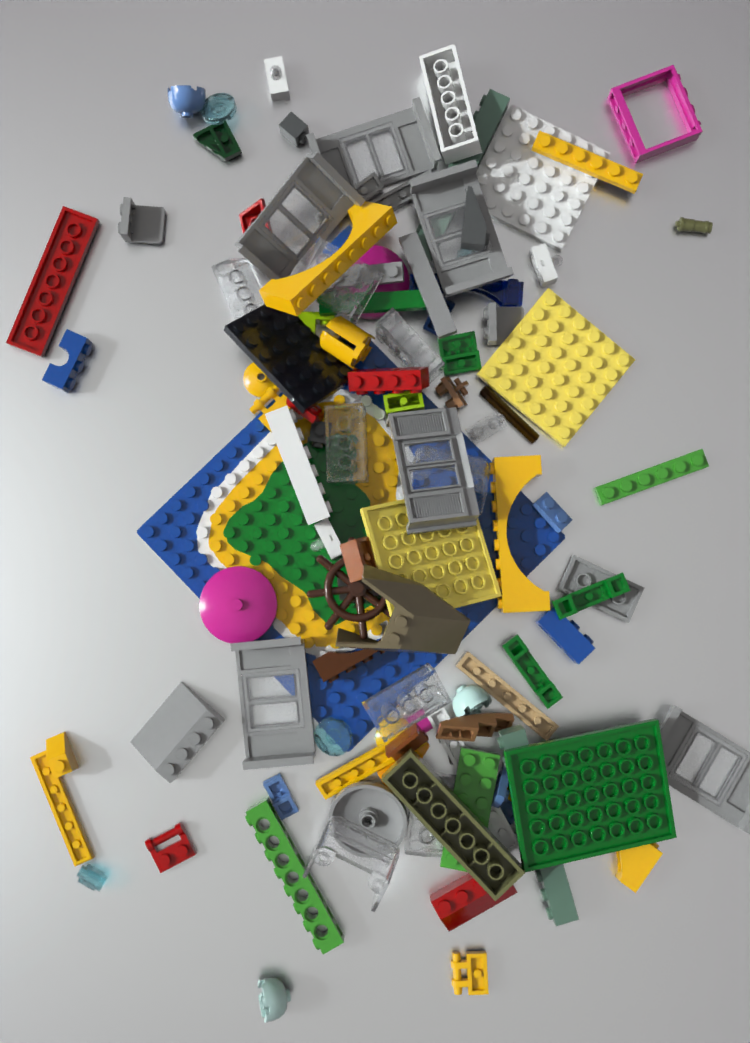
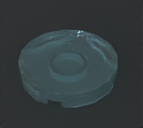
[200,93,237,125]
[314,717,353,756]

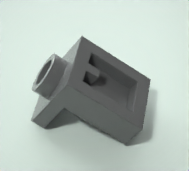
[308,421,332,449]

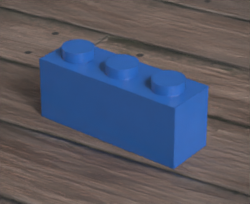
[535,606,595,664]

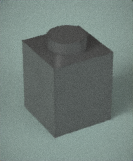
[279,112,309,147]

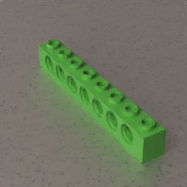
[245,797,345,954]

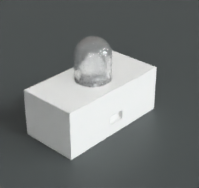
[264,56,290,101]
[529,243,563,288]
[310,518,342,560]

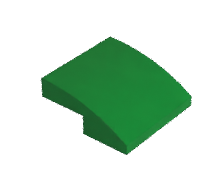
[437,331,481,376]

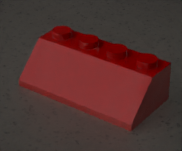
[430,873,518,932]

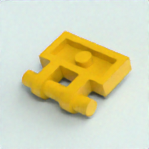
[249,385,294,433]
[451,951,489,995]

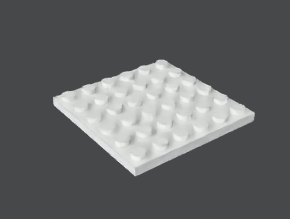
[476,104,611,252]

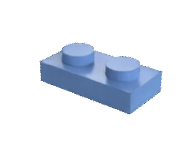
[532,492,572,533]
[491,764,510,808]

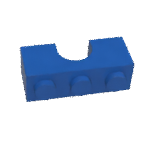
[42,329,92,393]

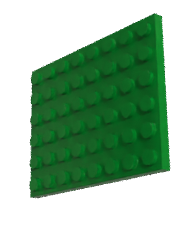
[504,719,677,872]

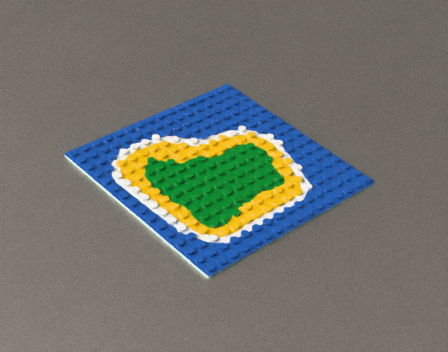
[137,336,565,752]

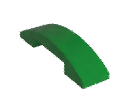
[552,573,631,620]
[502,634,563,709]

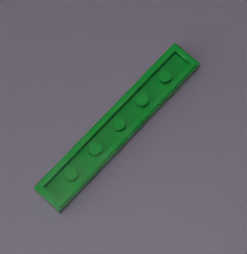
[319,290,427,316]

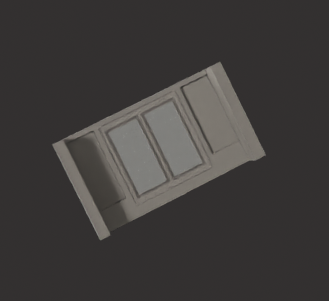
[306,97,442,187]
[235,152,366,280]
[409,160,514,298]
[385,407,480,535]
[230,636,316,770]
[660,705,750,834]

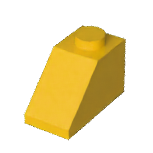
[46,732,79,779]

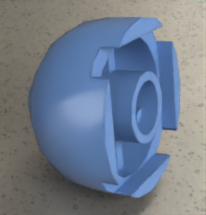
[167,85,206,118]

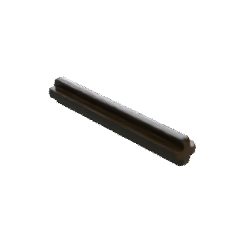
[480,386,539,443]

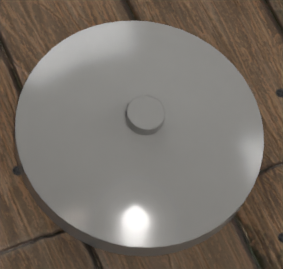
[328,781,408,858]

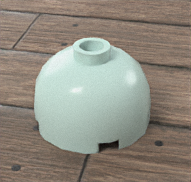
[452,685,492,717]
[258,978,291,1023]

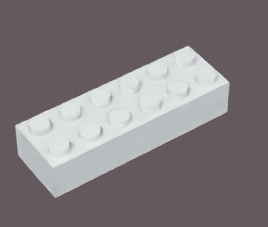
[419,44,482,164]
[265,406,333,525]

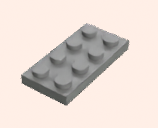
[557,555,644,623]

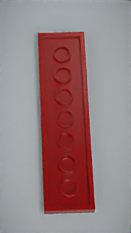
[6,206,100,358]

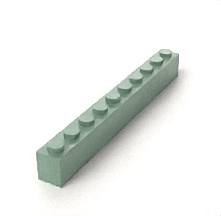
[416,89,510,264]
[497,724,579,926]

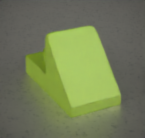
[298,311,335,335]

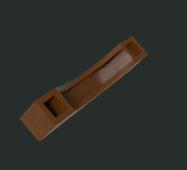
[312,638,386,683]

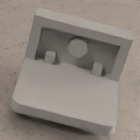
[118,197,166,244]
[483,302,524,345]

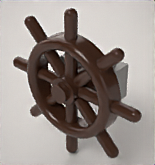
[307,537,390,640]

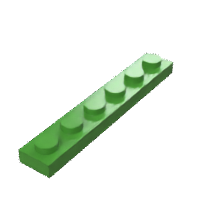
[594,449,709,505]

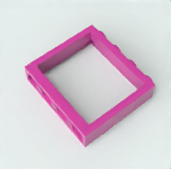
[607,65,703,163]

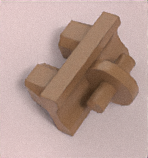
[435,376,469,409]

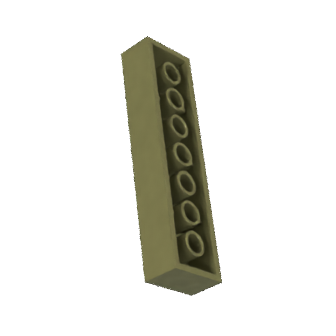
[381,748,525,901]

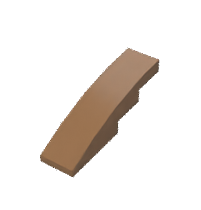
[436,713,514,742]

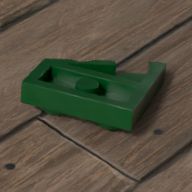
[193,118,242,162]

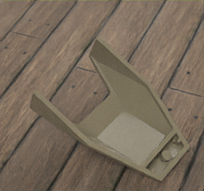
[335,564,470,654]

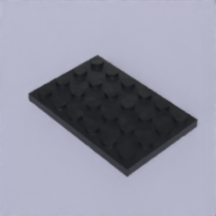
[224,304,351,414]

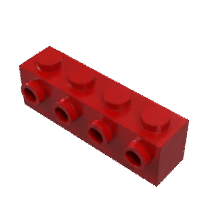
[347,367,430,395]

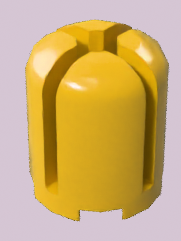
[320,316,375,370]

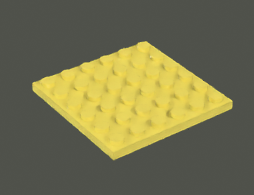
[476,288,635,447]
[360,499,502,617]

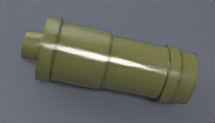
[675,217,713,234]

